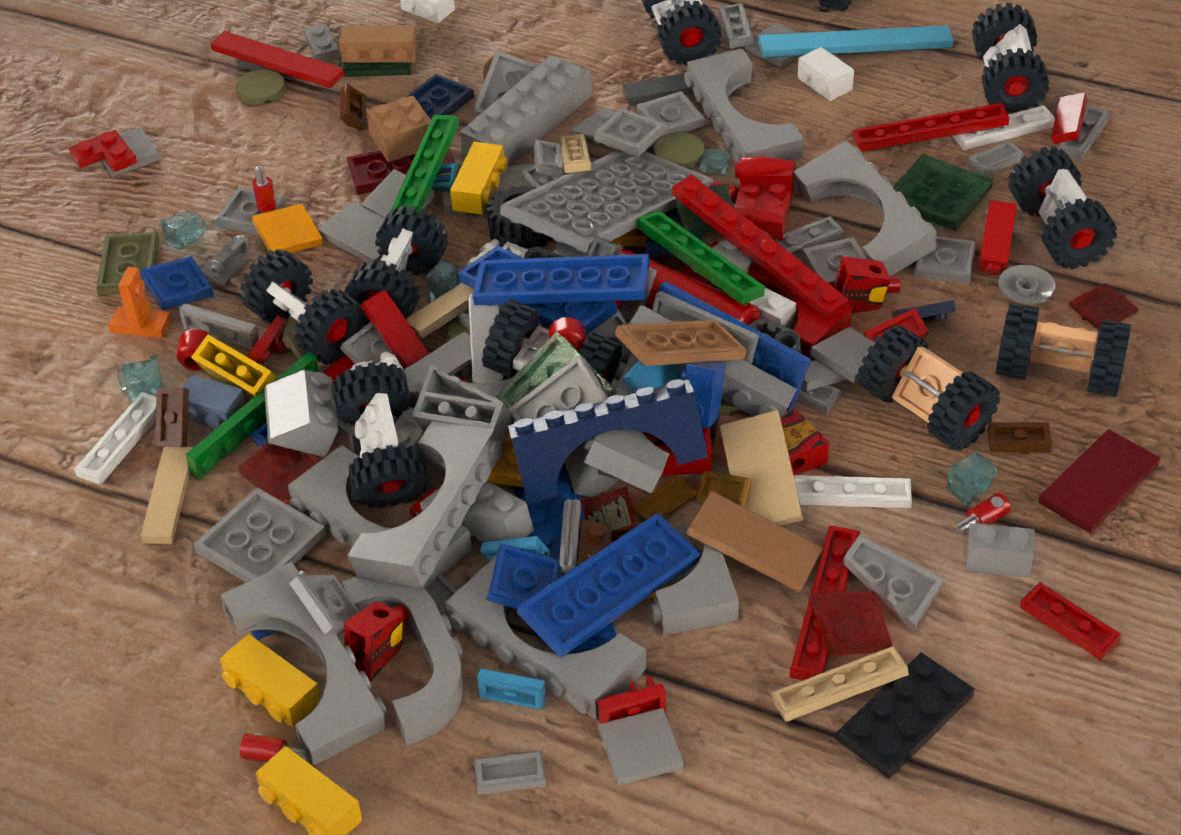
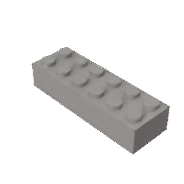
[460,55,592,166]

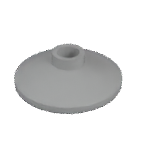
[998,265,1055,305]

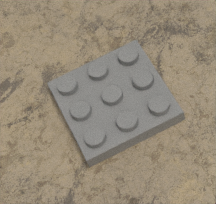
[193,487,326,583]

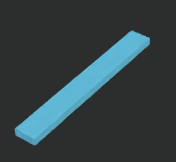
[758,25,954,57]

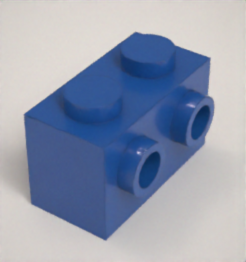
[681,361,726,428]

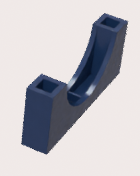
[508,379,708,504]

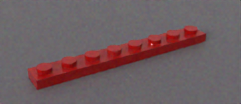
[671,174,849,320]

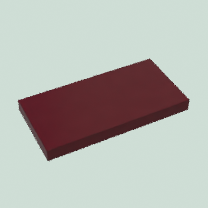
[347,147,455,195]
[1038,429,1160,534]

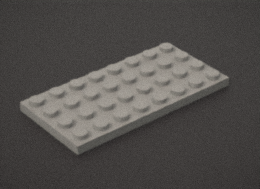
[500,150,714,253]

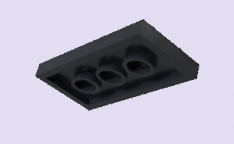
[836,652,975,779]

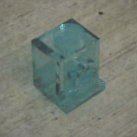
[161,210,206,250]
[426,260,461,302]
[118,355,163,400]
[946,452,997,506]

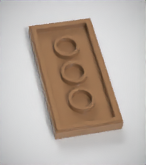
[615,320,747,366]
[686,491,823,592]

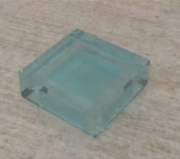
[701,149,730,174]

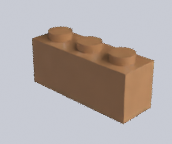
[339,25,417,63]

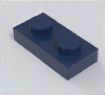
[892,300,956,321]

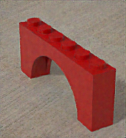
[680,241,852,362]

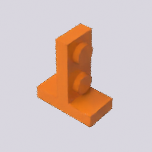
[108,267,172,338]

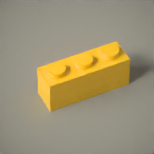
[450,141,508,215]
[191,335,277,399]
[220,634,321,729]
[256,746,362,835]

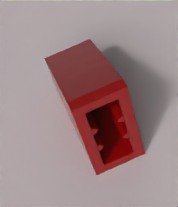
[979,200,1017,275]

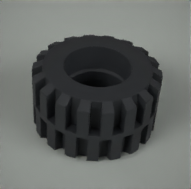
[487,185,553,249]

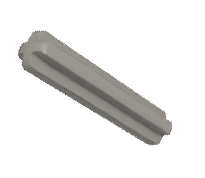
[559,499,581,574]

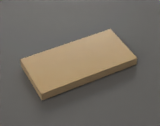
[720,410,804,526]

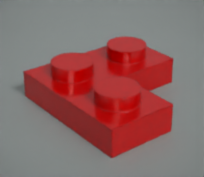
[69,130,137,172]

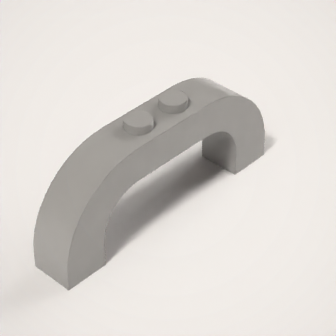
[342,577,463,746]

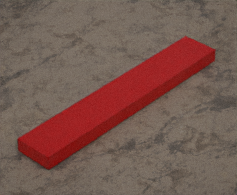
[210,31,344,88]
[852,103,1009,152]
[789,525,860,680]

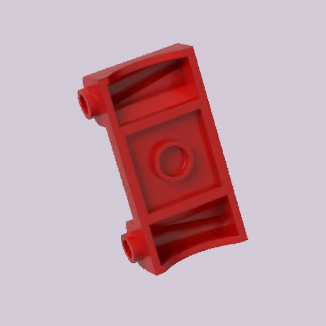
[730,156,796,241]

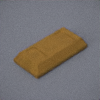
[696,471,752,507]
[632,476,698,520]

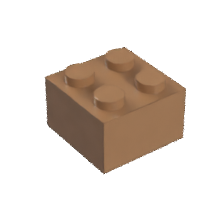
[366,96,431,162]

